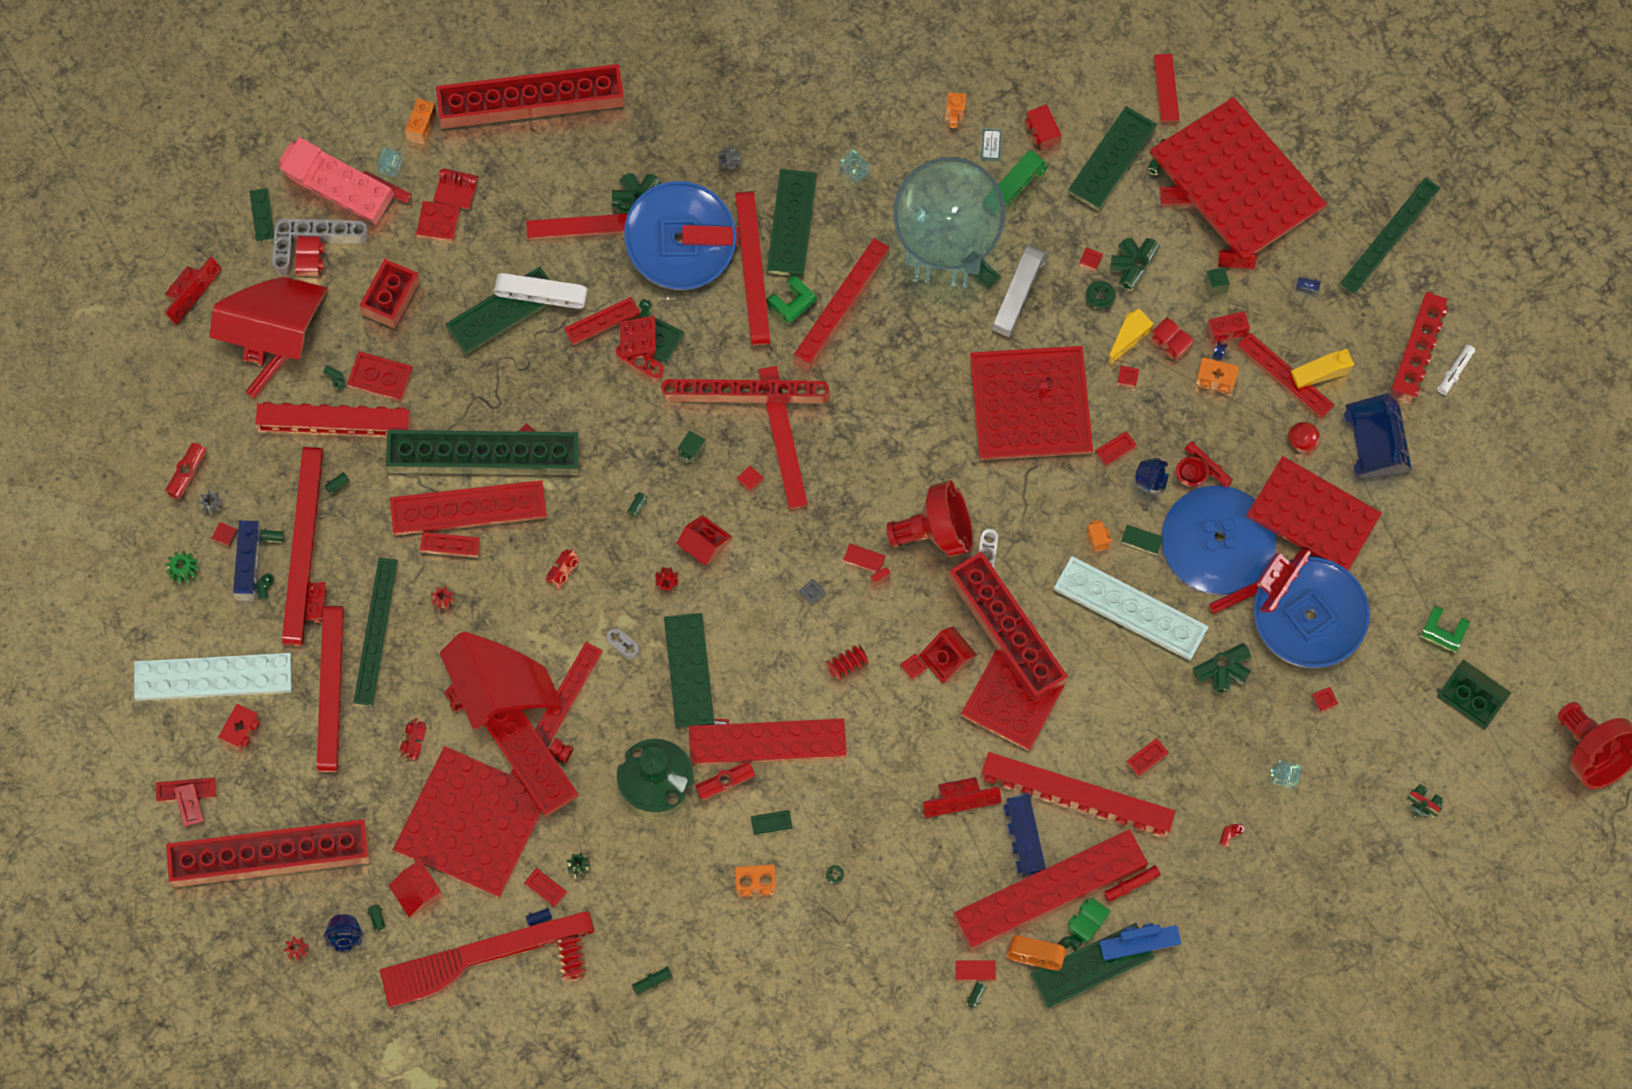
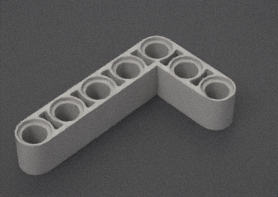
[272,219,368,276]
[992,245,1049,337]

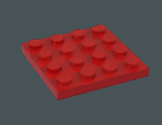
[960,649,1065,752]

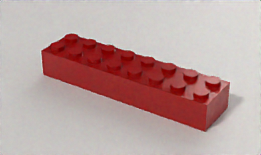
[948,551,1068,703]

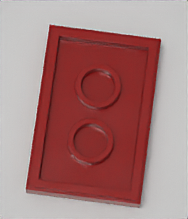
[347,351,413,402]

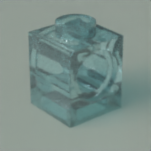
[376,147,403,178]
[840,149,869,183]
[1271,760,1302,789]

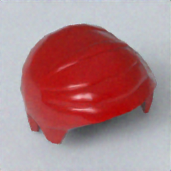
[1288,422,1320,455]
[1176,456,1209,487]

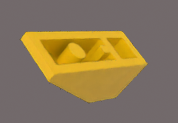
[1108,308,1154,364]
[1291,349,1354,388]

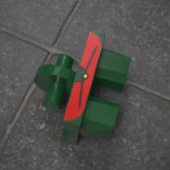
[1406,784,1444,819]

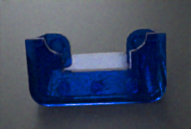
[1344,393,1412,478]

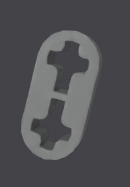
[607,628,639,660]

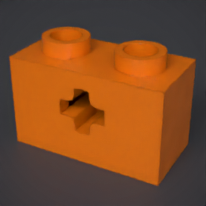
[1195,357,1239,394]

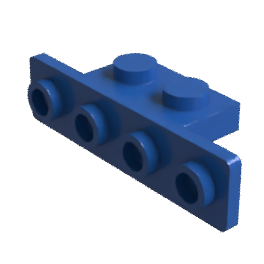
[1100,923,1181,961]

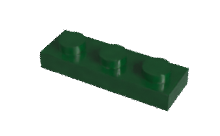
[249,188,274,244]

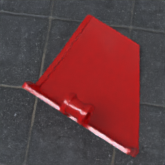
[209,276,328,366]
[440,631,562,729]

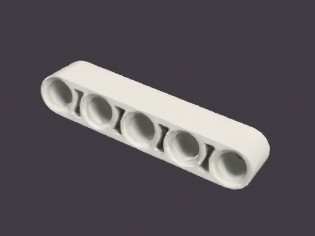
[494,273,588,309]

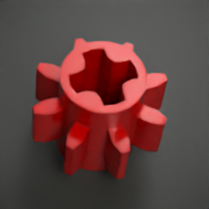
[655,567,678,591]
[431,586,455,611]
[283,936,309,962]

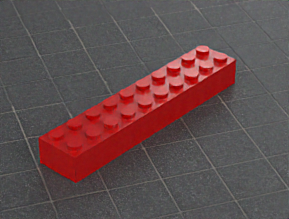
[436,64,624,129]
[166,819,370,888]
[953,829,1148,953]

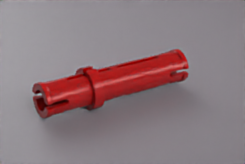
[1184,441,1233,488]
[1103,865,1161,903]

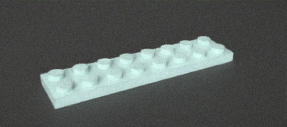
[1054,556,1209,661]
[134,653,292,701]

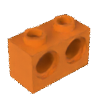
[405,98,437,144]
[735,865,776,897]

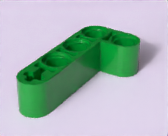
[983,149,1049,215]

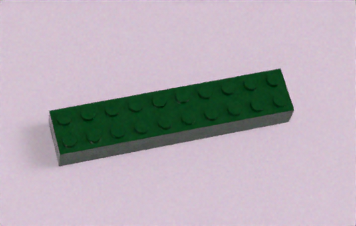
[386,430,579,475]

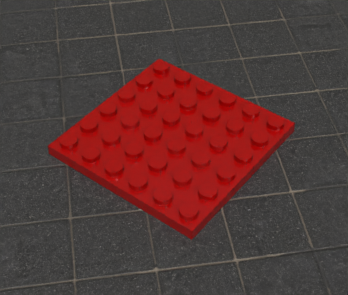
[970,346,1093,461]
[392,746,542,899]

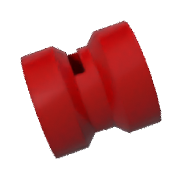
[548,738,574,764]

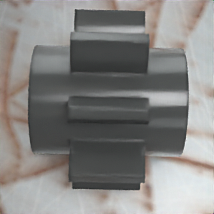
[718,146,741,170]
[198,490,223,516]

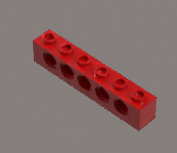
[1389,291,1449,403]

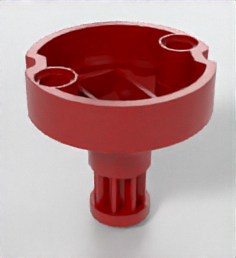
[887,480,973,558]
[1557,702,1632,789]

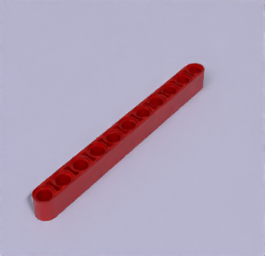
[282,447,323,646]

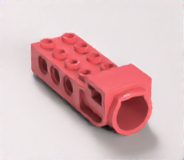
[279,137,395,226]

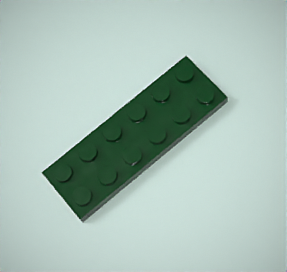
[1067,106,1157,211]
[767,169,817,277]
[445,266,550,355]
[664,613,715,729]
[1030,923,1155,1010]

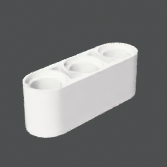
[978,529,998,568]

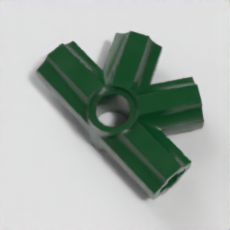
[611,173,661,207]
[1111,237,1160,291]
[1192,642,1252,693]

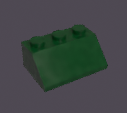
[1437,659,1511,729]

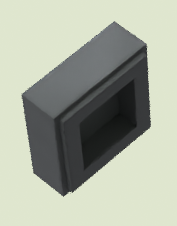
[799,579,826,606]

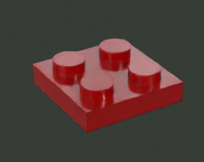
[416,201,460,243]

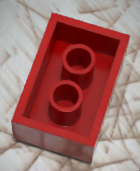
[359,258,420,329]

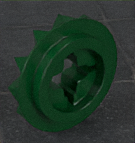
[1086,281,1116,310]

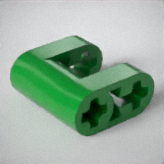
[766,275,817,325]
[1420,605,1470,653]

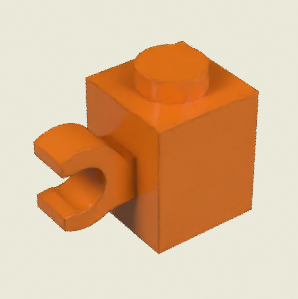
[945,92,966,128]

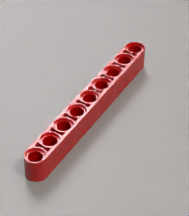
[735,191,770,346]
[661,379,830,404]
[317,606,344,772]

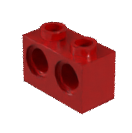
[1206,311,1250,345]

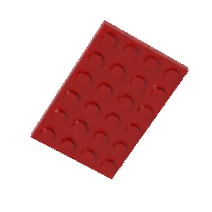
[1246,456,1382,570]

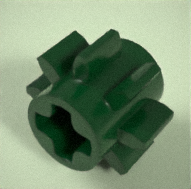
[566,852,591,878]

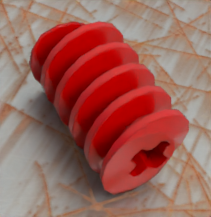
[825,644,869,681]
[557,937,586,981]

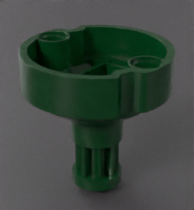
[617,739,694,818]

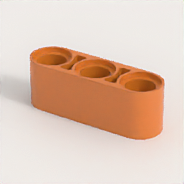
[1006,935,1067,971]

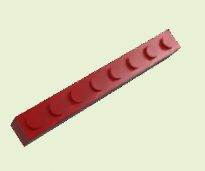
[793,238,890,372]
[255,402,411,437]

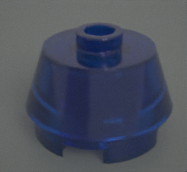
[1135,458,1169,495]
[324,914,364,952]

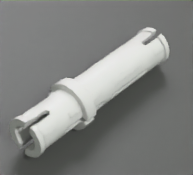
[1437,345,1476,395]

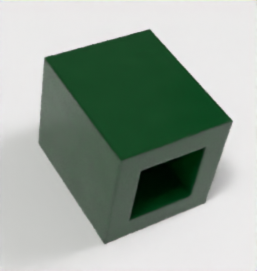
[1204,267,1230,297]
[677,430,706,464]

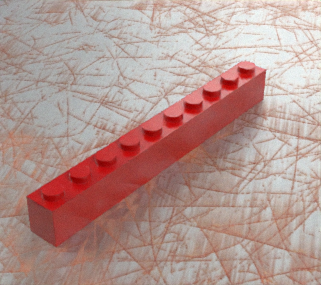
[980,752,1176,838]

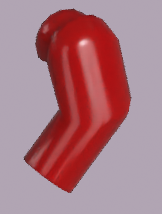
[1219,823,1244,847]

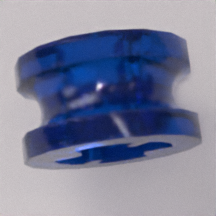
[1213,341,1228,360]

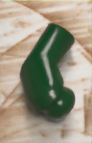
[638,299,652,319]
[323,365,345,389]
[256,573,274,602]
[1057,935,1082,949]

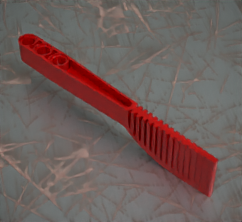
[379,911,595,1008]

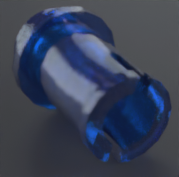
[1297,276,1321,293]
[525,907,552,927]

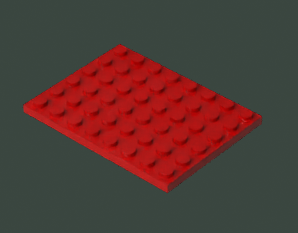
[1149,97,1327,262]

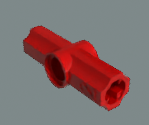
[165,442,207,499]
[695,761,755,801]

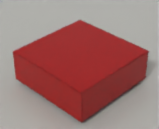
[1079,247,1103,272]
[1117,365,1139,388]
[737,466,764,493]
[211,522,238,547]
[870,567,891,588]
[900,653,927,680]
[1312,687,1338,713]

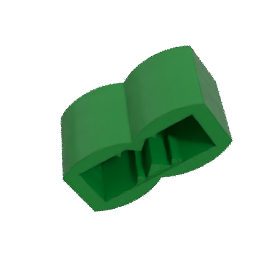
[1067,897,1111,945]

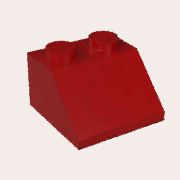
[676,515,733,565]
[919,626,977,684]
[388,860,443,919]

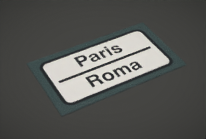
[980,128,1002,161]

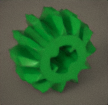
[165,551,199,584]

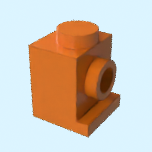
[1086,520,1113,552]

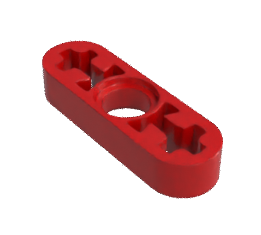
[615,344,664,381]

